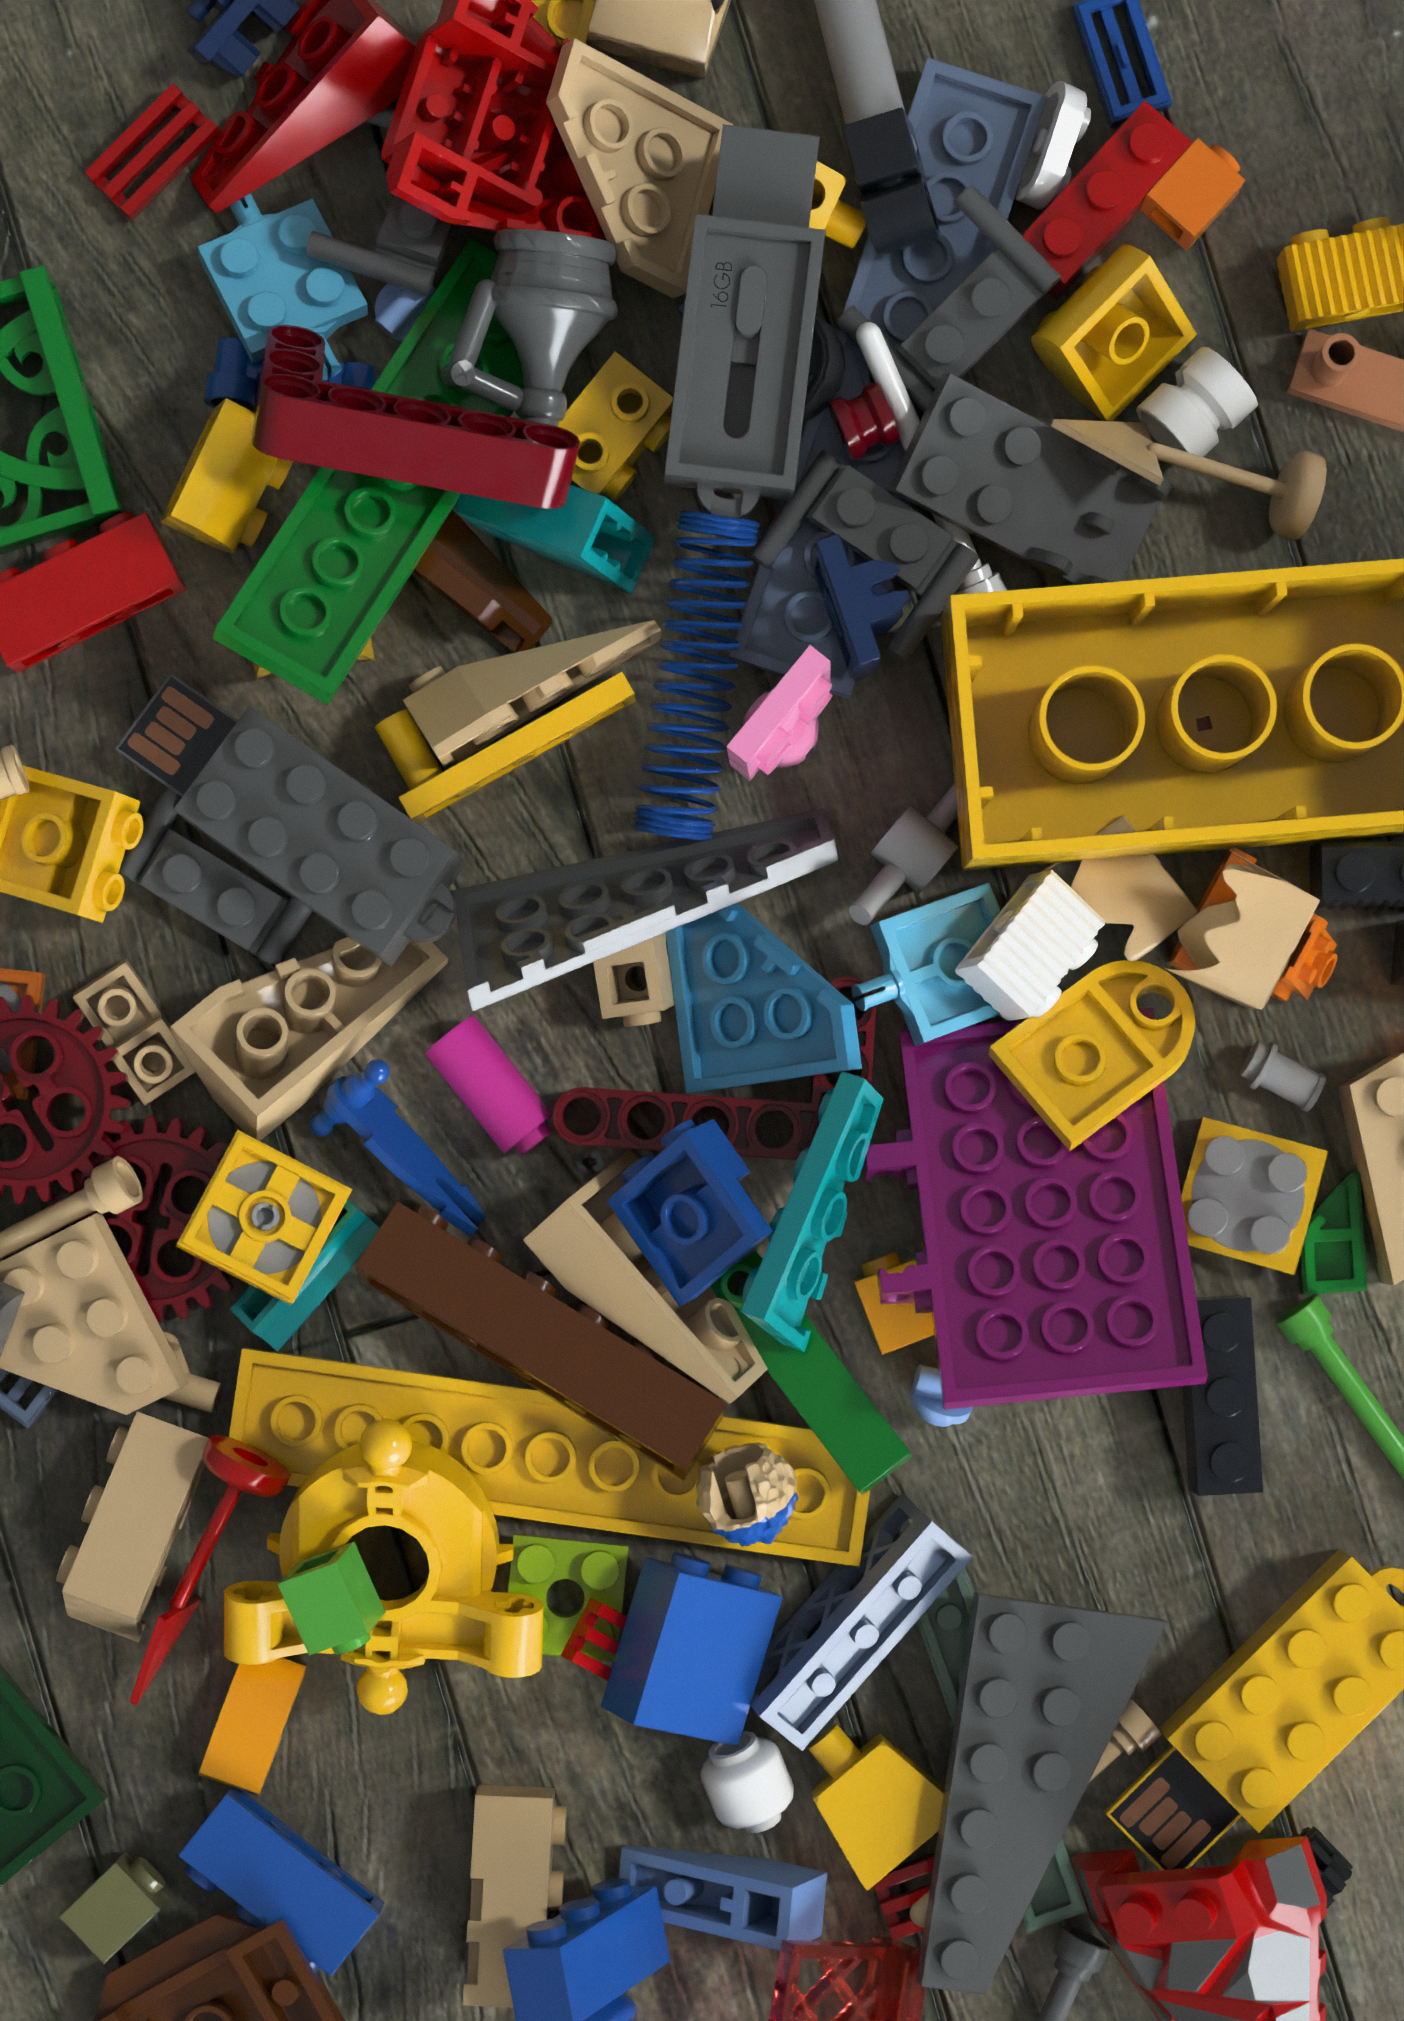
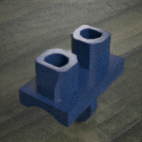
[185,0,299,79]

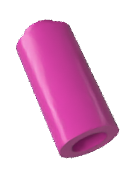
[424,1015,553,1156]

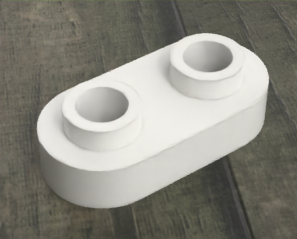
[1014,81,1091,210]

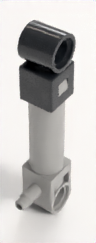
[813,0,940,256]

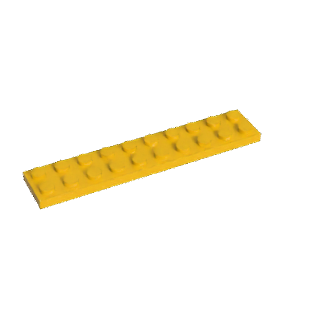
[229,1347,870,1567]

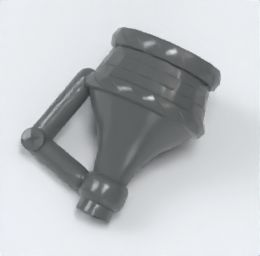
[441,229,619,427]

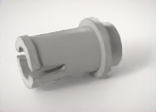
[1239,1041,1326,1112]

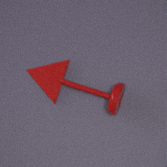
[129,1435,291,1706]

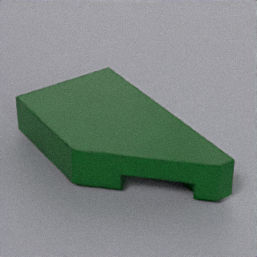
[1298,1173,1367,1294]

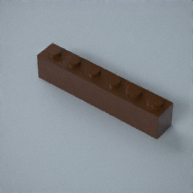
[355,1201,727,1480]

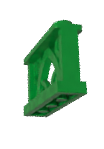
[0,265,125,554]

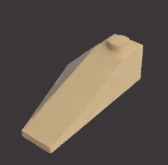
[402,620,662,770]
[170,937,448,1141]
[523,1149,768,1404]

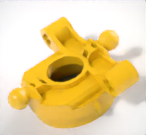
[223,1418,544,1716]

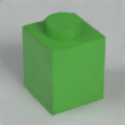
[277,1542,386,1656]

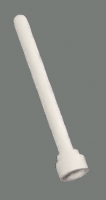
[856,322,1007,595]

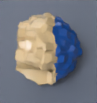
[696,1442,798,1546]

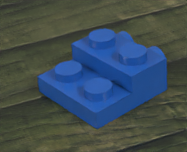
[607,1119,773,1307]

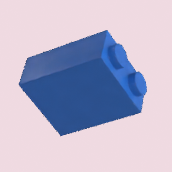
[600,1552,783,1746]

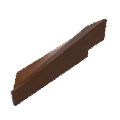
[320,466,552,653]

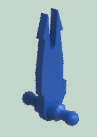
[309,1059,487,1236]

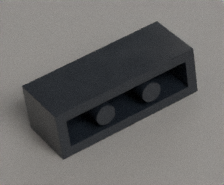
[1182,1295,1263,1496]

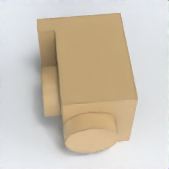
[593,933,675,1027]

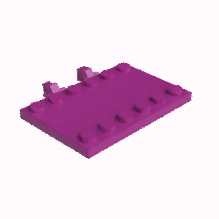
[864,1008,1208,1410]

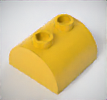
[1031,244,1197,421]
[159,398,293,553]

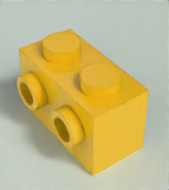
[558,351,674,502]

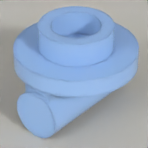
[375,284,436,342]
[909,1364,973,1427]

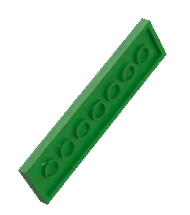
[213,238,523,705]

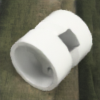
[1136,346,1258,457]

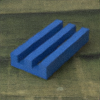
[1071,0,1172,128]

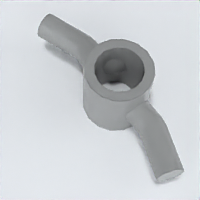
[849,783,959,925]

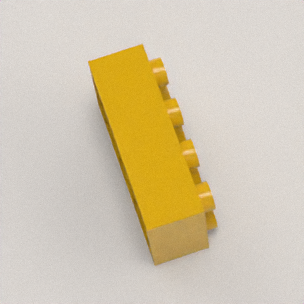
[940,558,1404,871]

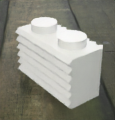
[955,869,1105,1021]

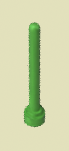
[1275,1294,1404,1481]

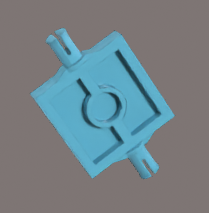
[197,193,368,381]
[852,882,1001,1046]

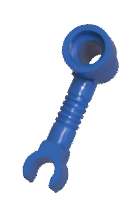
[204,337,376,411]

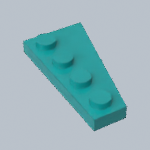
[741,1071,884,1353]

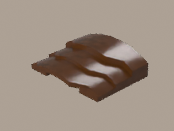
[92,1911,345,2021]

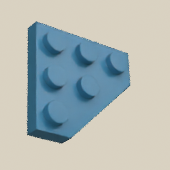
[665,903,862,1094]

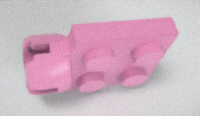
[726,645,833,781]

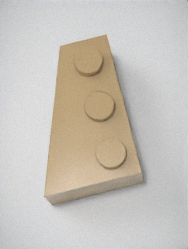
[1337,1053,1404,1285]
[56,1411,209,1643]
[463,1785,567,2008]

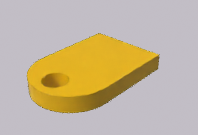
[989,960,1195,1151]

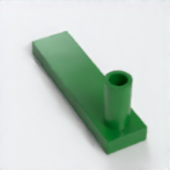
[711,1251,913,1495]

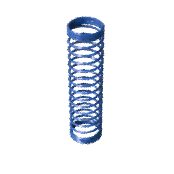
[632,510,760,841]

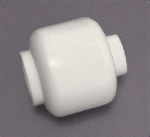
[700,1731,794,1833]

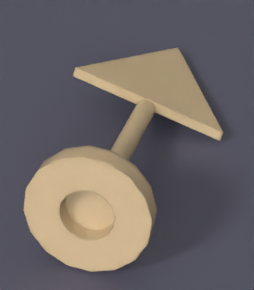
[1051,419,1327,541]

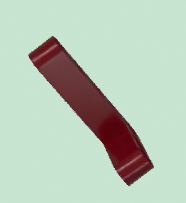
[251,325,580,509]
[553,976,876,1160]

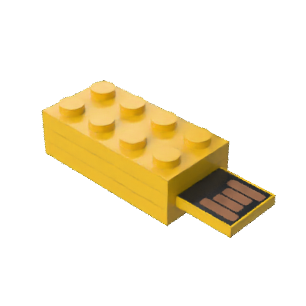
[1104,1549,1404,1870]

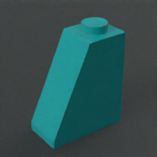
[454,485,657,595]

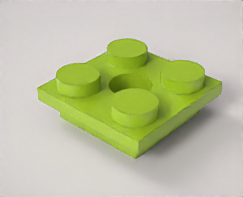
[508,1534,629,1662]

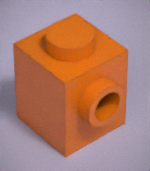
[1140,138,1245,252]

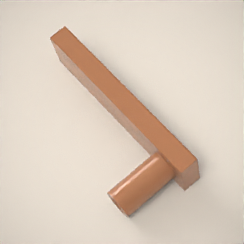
[1286,329,1404,432]

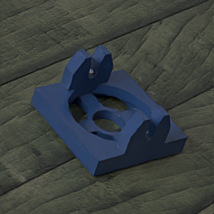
[811,534,909,681]

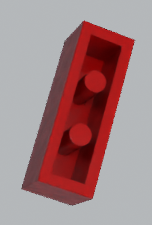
[1022,100,1193,301]
[0,511,188,674]

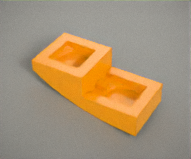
[199,1657,307,1797]

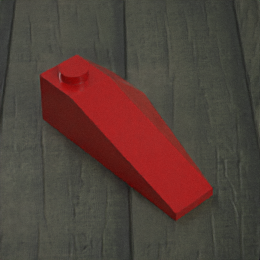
[190,0,417,213]

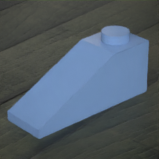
[619,1845,827,1953]

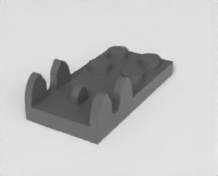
[888,373,1172,585]

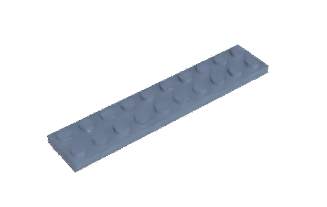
[729,57,1048,699]

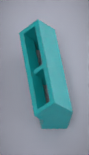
[230,1198,381,1352]

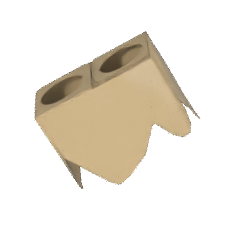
[588,0,731,78]
[1040,816,1198,961]
[1165,849,1320,1010]

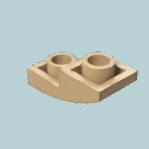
[73,959,196,1106]

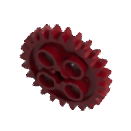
[0,994,131,1205]
[51,1115,234,1324]

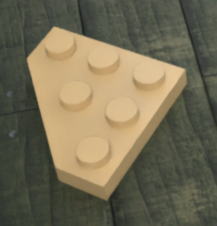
[546,38,733,299]
[0,1212,189,1415]

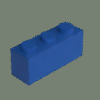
[178,1787,385,1976]
[503,1878,670,2021]

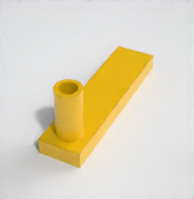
[374,672,636,824]

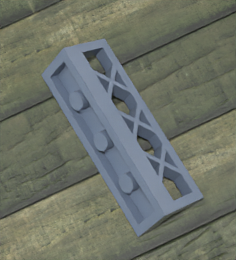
[750,1492,973,1751]

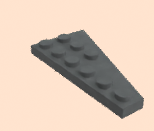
[453,808,839,1012]
[916,1592,1167,1995]

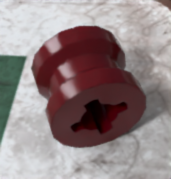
[828,382,900,461]

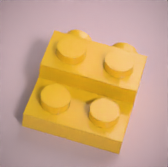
[0,765,143,923]

